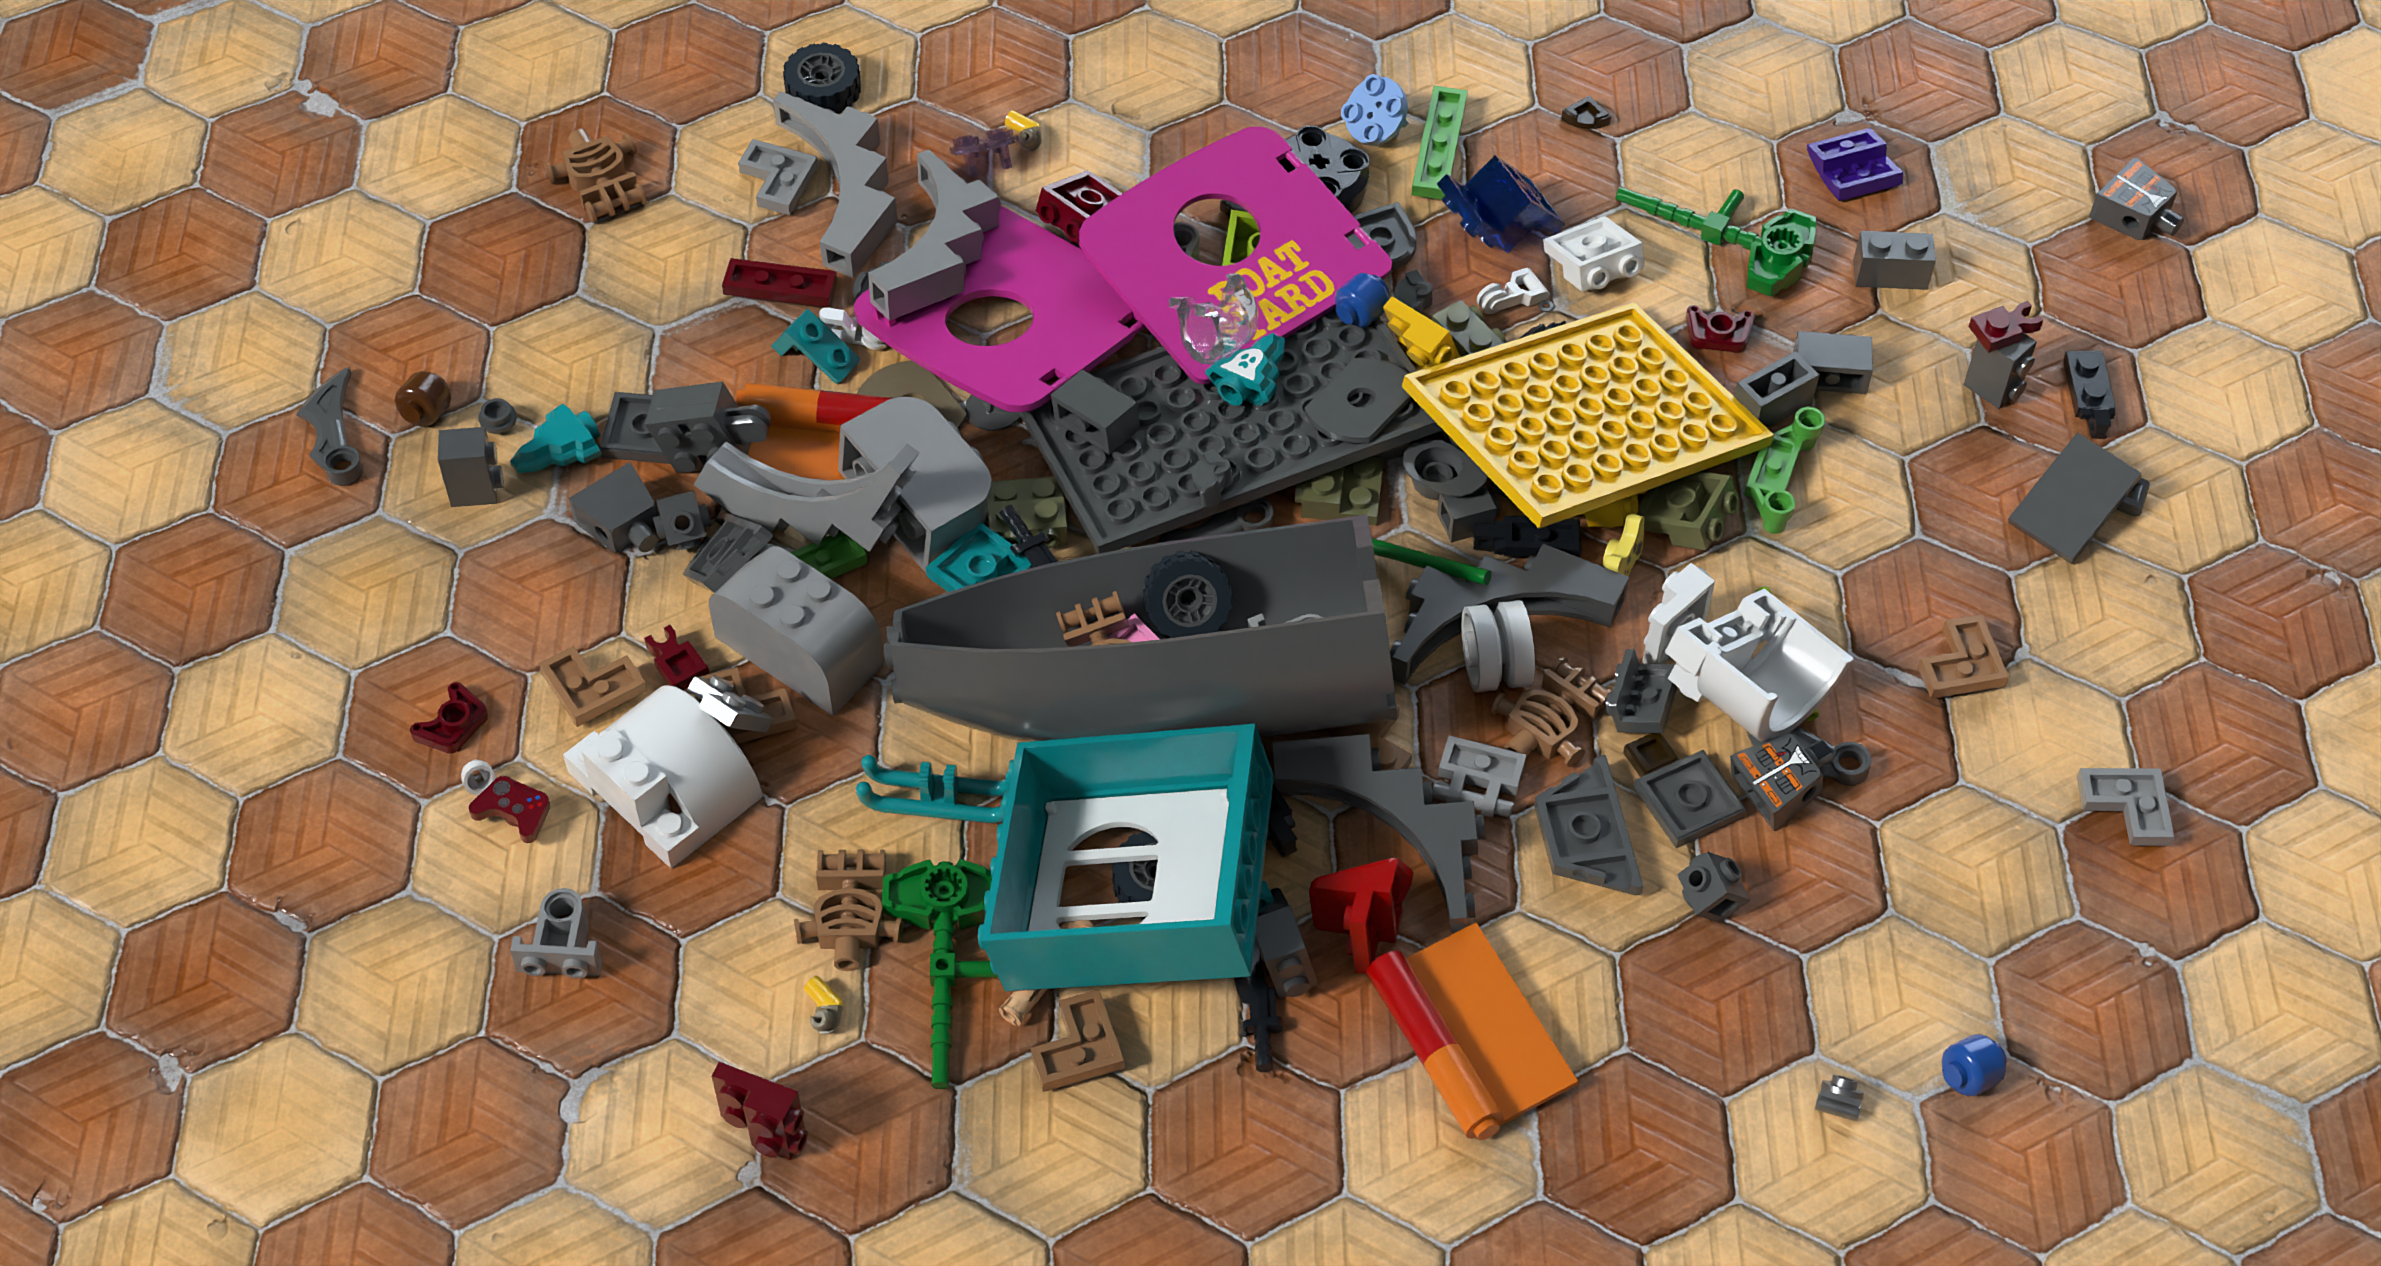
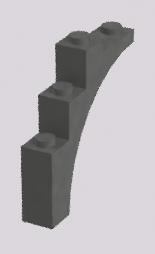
[1390,544,1629,685]
[1272,734,1485,934]

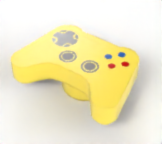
[1603,513,1644,577]

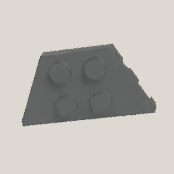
[683,511,774,593]
[1534,755,1643,896]

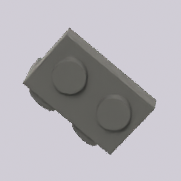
[1606,649,1677,733]

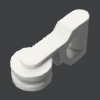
[1476,268,1550,315]
[819,307,888,350]

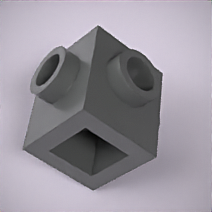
[653,490,711,551]
[1677,852,1750,923]

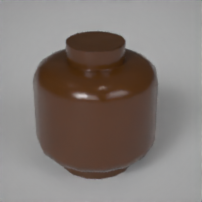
[394,371,451,427]

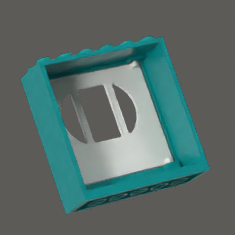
[978,724,1274,991]

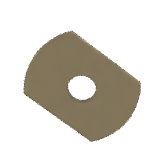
[857,360,967,429]

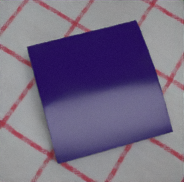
[1807,128,1903,201]

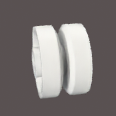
[1461,600,1535,692]

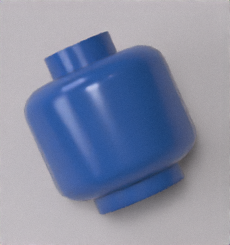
[1335,273,1390,328]
[1941,1034,2007,1097]

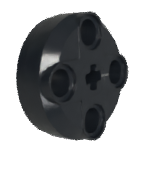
[1278,125,1369,213]

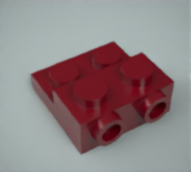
[1035,170,1123,243]
[711,1062,808,1160]

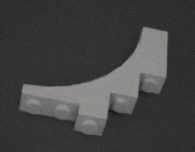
[773,91,897,278]
[868,150,1001,321]
[694,442,920,552]

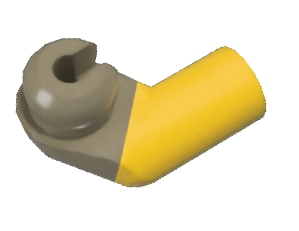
[1005,110,1042,151]
[804,976,843,1034]

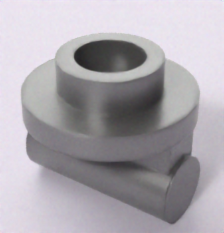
[1814,1075,1864,1122]

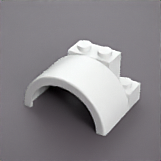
[1665,589,1853,742]
[563,685,763,869]

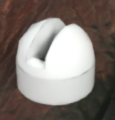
[461,759,496,795]

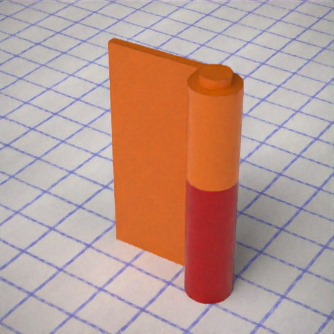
[736,383,892,481]
[1366,922,1579,1140]

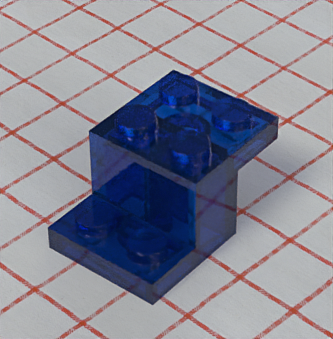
[1437,155,1566,253]

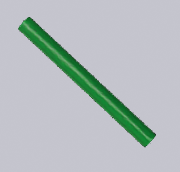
[1372,538,1492,585]

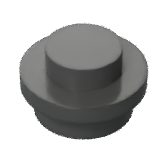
[478,398,517,434]

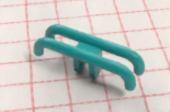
[856,755,1010,823]

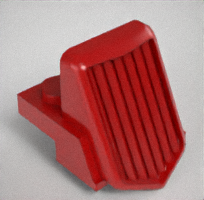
[1309,858,1414,974]

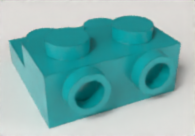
[926,523,1033,592]

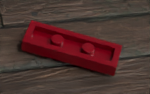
[722,258,838,308]

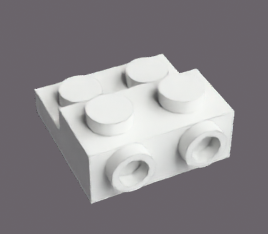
[1543,216,1644,292]
[1642,563,1715,664]

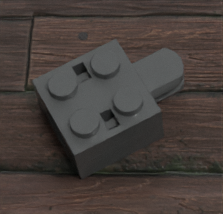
[645,381,771,473]

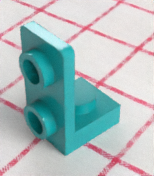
[771,308,860,384]

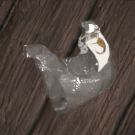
[1169,273,1258,364]

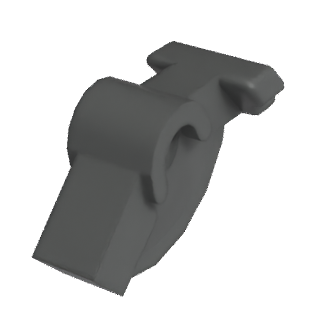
[1394,270,1432,313]
[1191,448,1233,508]

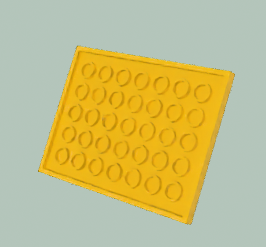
[1402,302,1774,529]

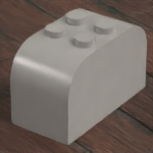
[838,397,991,573]
[709,544,884,716]

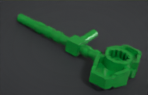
[1615,187,1816,297]
[882,859,998,1089]

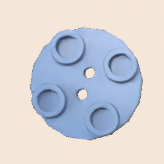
[1341,74,1408,146]

